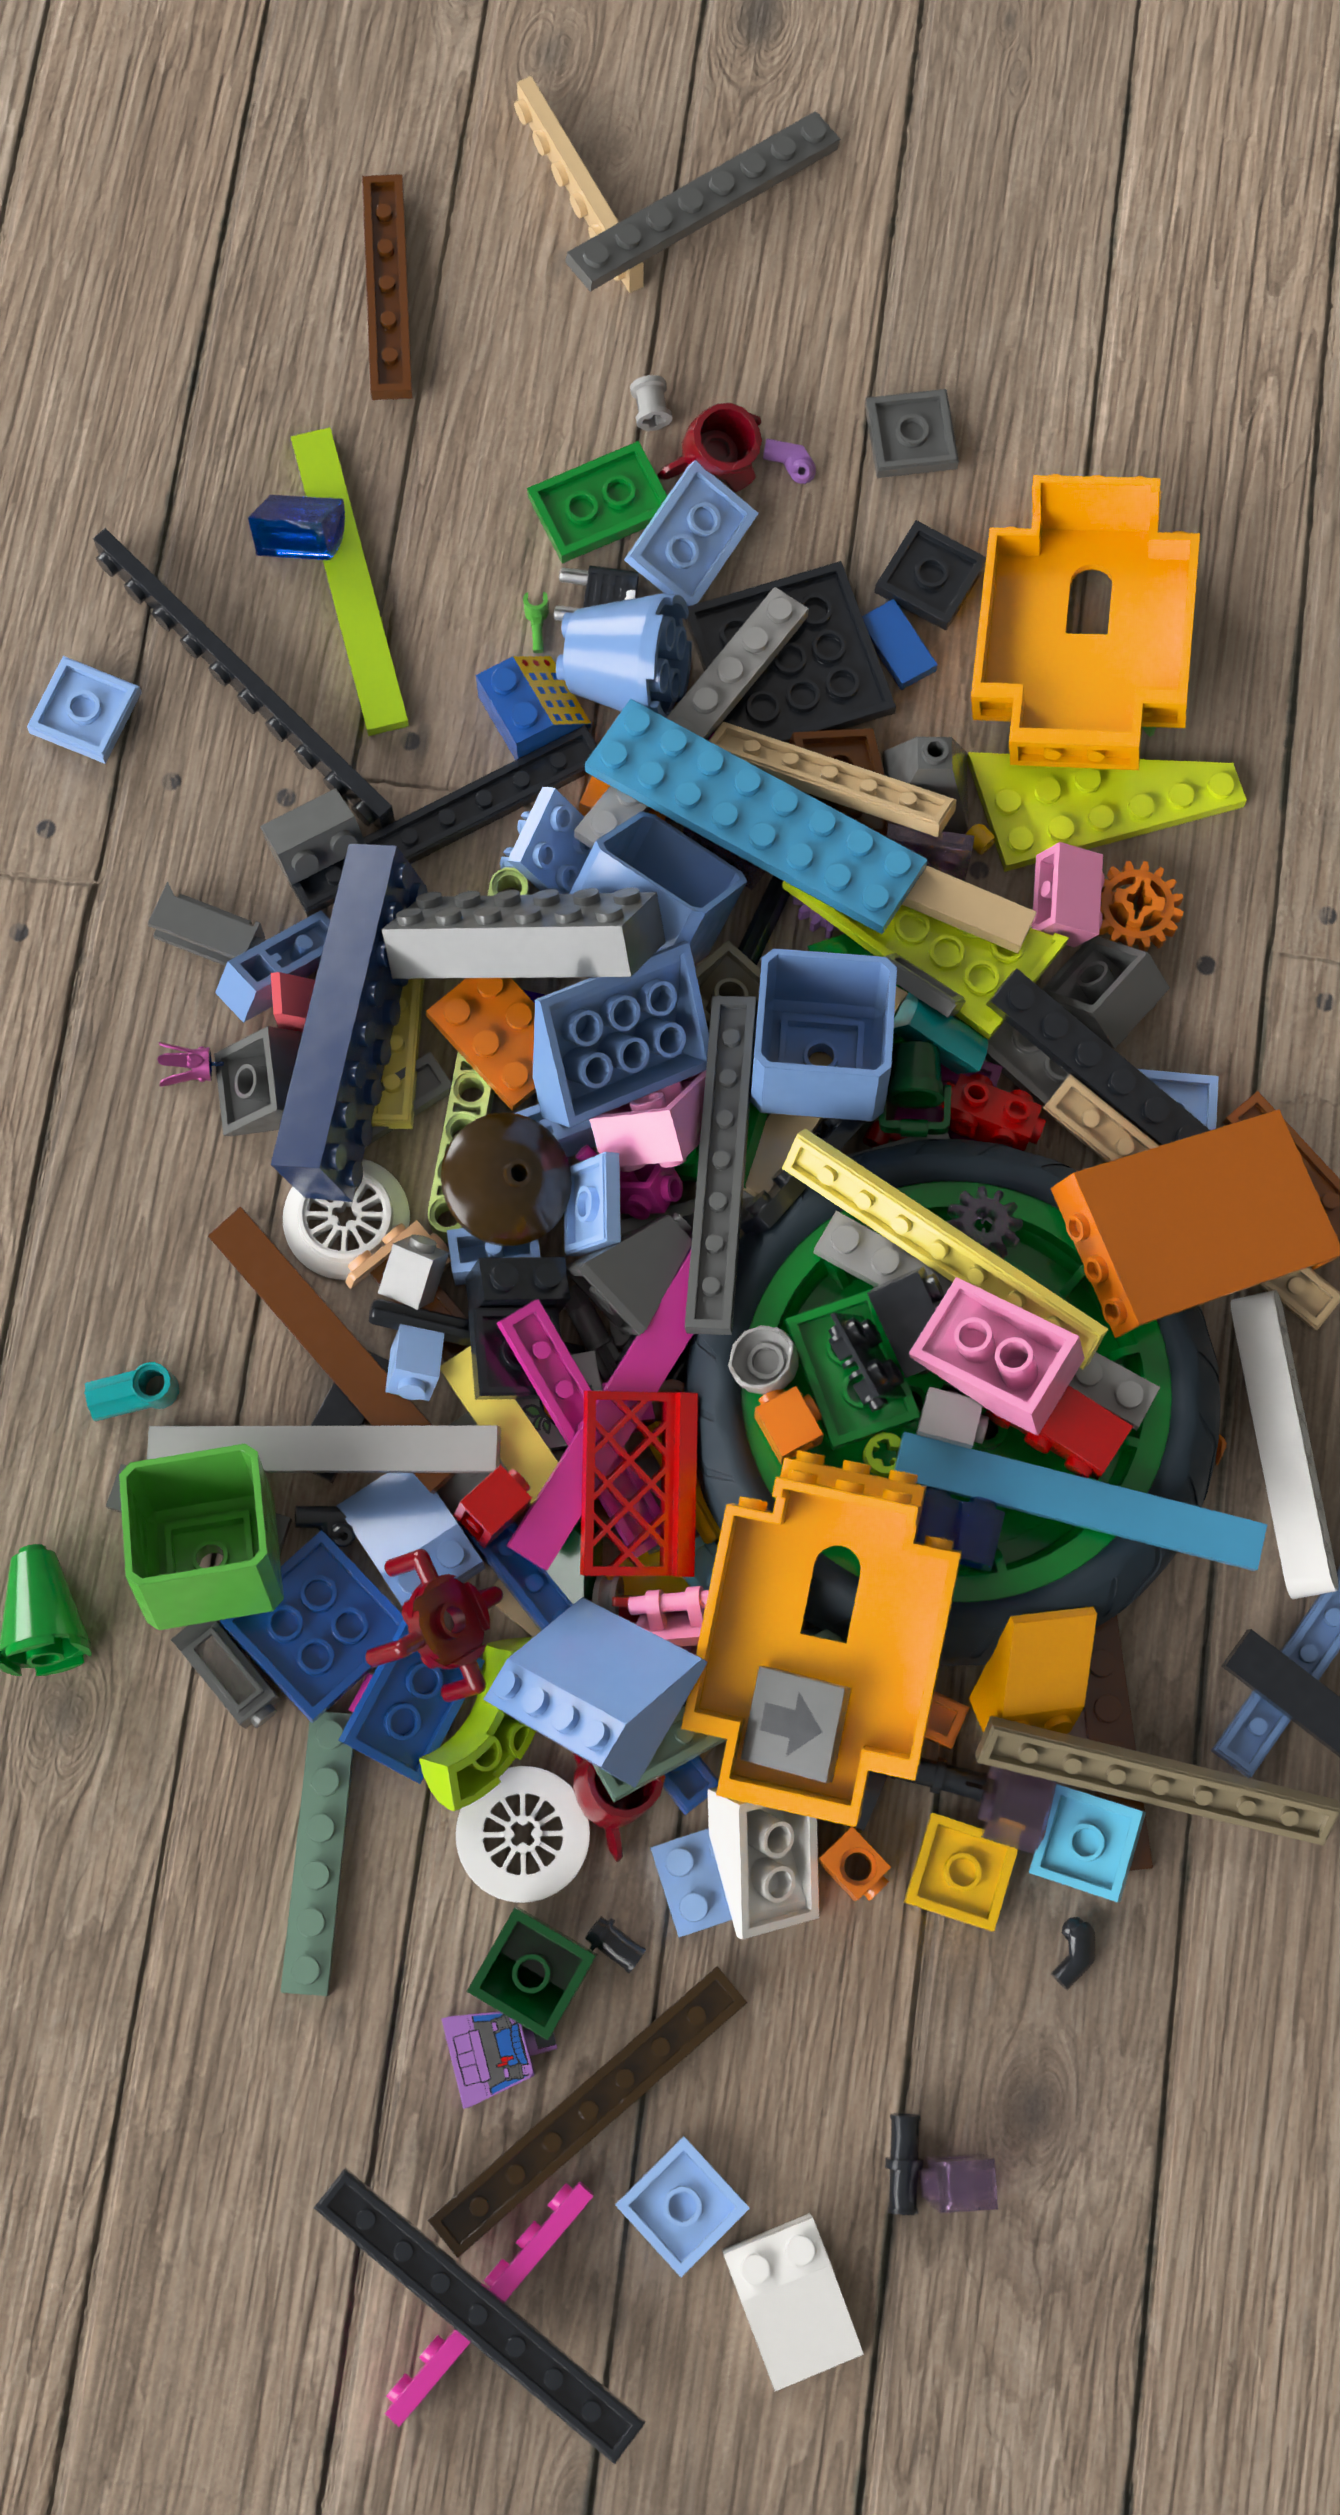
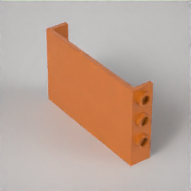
[1050,1109,1340,1338]

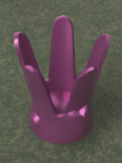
[157,1042,224,1086]

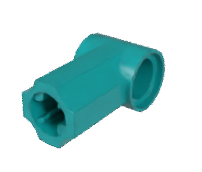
[84,1362,179,1422]

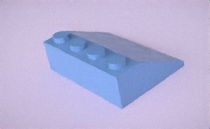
[533,941,709,1128]
[483,1597,708,1788]

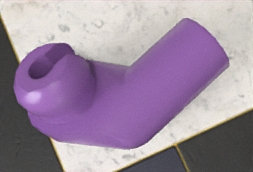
[763,439,816,484]

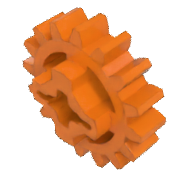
[1098,861,1184,952]

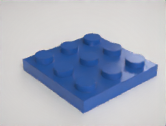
[219,1530,403,1724]

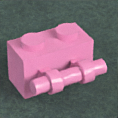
[1032,842,1104,947]
[628,1586,709,1655]

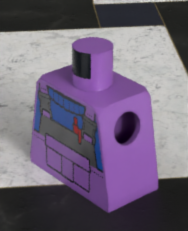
[442,2011,558,2109]

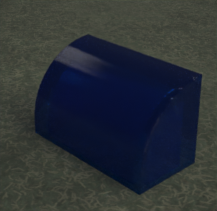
[248,495,345,560]

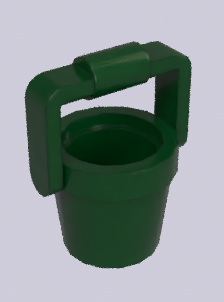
[879,1041,952,1137]

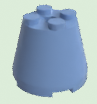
[556,593,692,718]

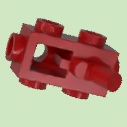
[938,1073,1046,1151]

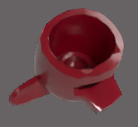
[657,403,762,493]
[573,1753,665,1862]

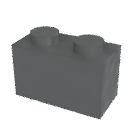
[260,788,366,885]

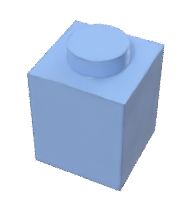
[385,1324,444,1401]

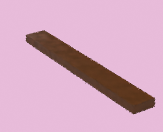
[208,1207,457,1495]

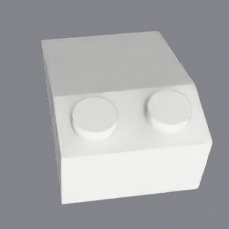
[708,1787,819,1939]
[722,2213,864,2391]

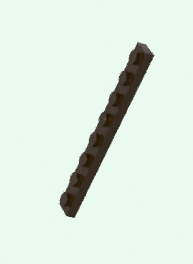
[427,1966,748,2259]

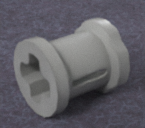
[630,375,672,431]

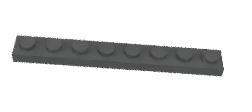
[565,111,840,292]
[685,996,758,1335]

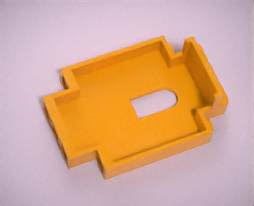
[971,474,1200,770]
[681,1450,962,1827]

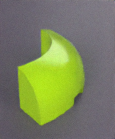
[419,1637,536,1811]

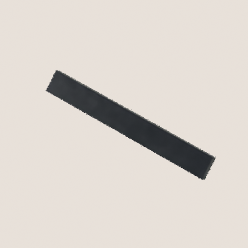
[287,725,597,917]
[314,2168,645,2464]

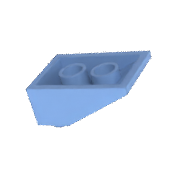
[337,1473,485,1606]

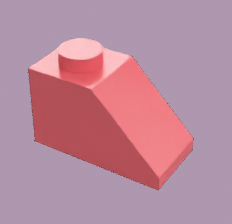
[271,972,315,1032]

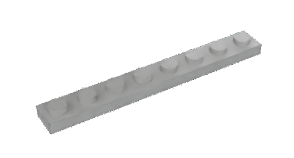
[574,587,809,849]
[813,1211,1160,1430]

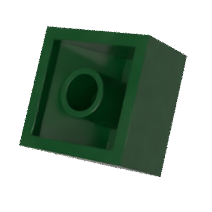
[466,1907,598,2040]

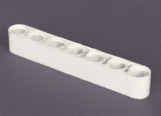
[1231,1290,1339,1600]

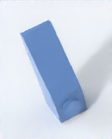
[215,910,330,1023]

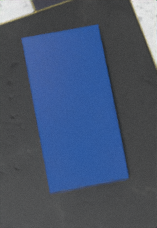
[862,599,938,690]

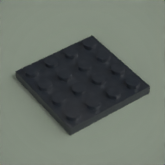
[685,561,896,743]

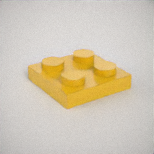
[904,1812,1021,1932]

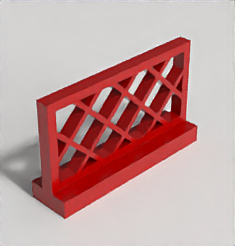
[580,1390,698,1577]

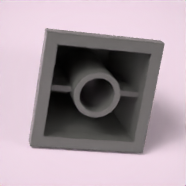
[882,737,968,834]
[566,1213,693,1335]

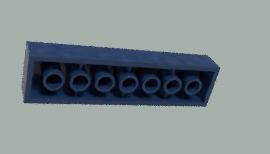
[270,844,428,1202]

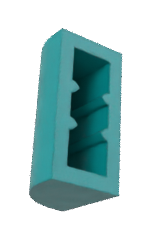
[893,992,988,1075]

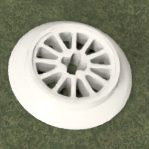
[283,1159,410,1280]
[456,1766,590,1903]

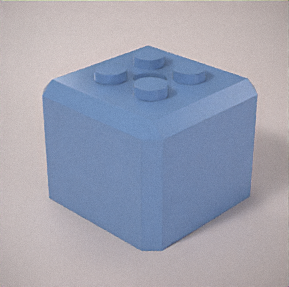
[570,811,747,966]
[751,948,897,1121]

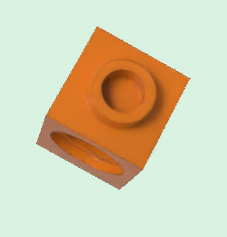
[818,1826,891,1901]

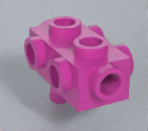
[576,1145,683,1220]

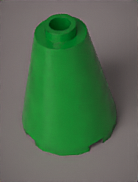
[0,1544,92,1676]

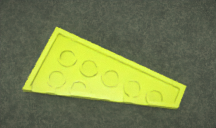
[967,752,1247,872]
[782,881,1069,1040]

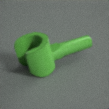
[523,592,549,653]

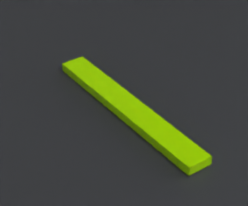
[290,427,409,736]

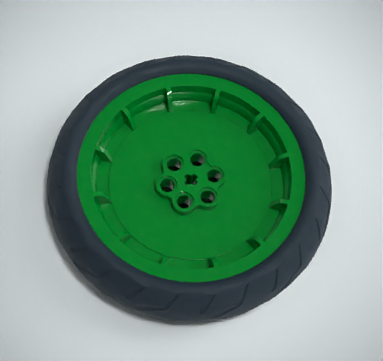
[684,1139,1221,1666]

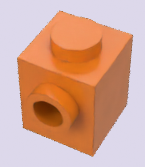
[754,1386,823,1465]

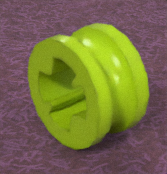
[863,1432,901,1477]

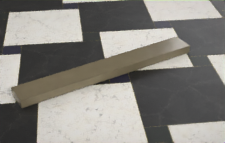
[975,1716,1340,1846]

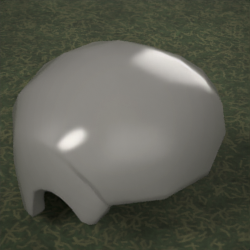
[728,1326,799,1395]

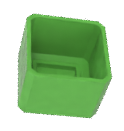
[119,1444,284,1630]

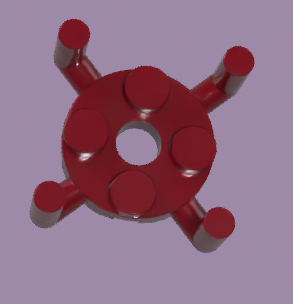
[366,1549,503,1702]

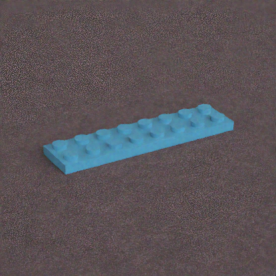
[585,699,927,934]

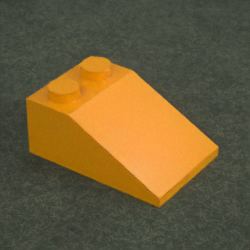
[969,1606,1097,1734]

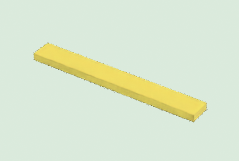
[782,1128,1108,1370]

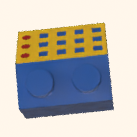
[476,656,591,760]

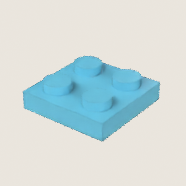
[1029,1783,1146,1902]

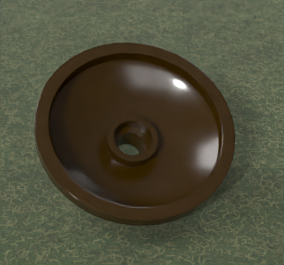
[441,1113,572,1246]

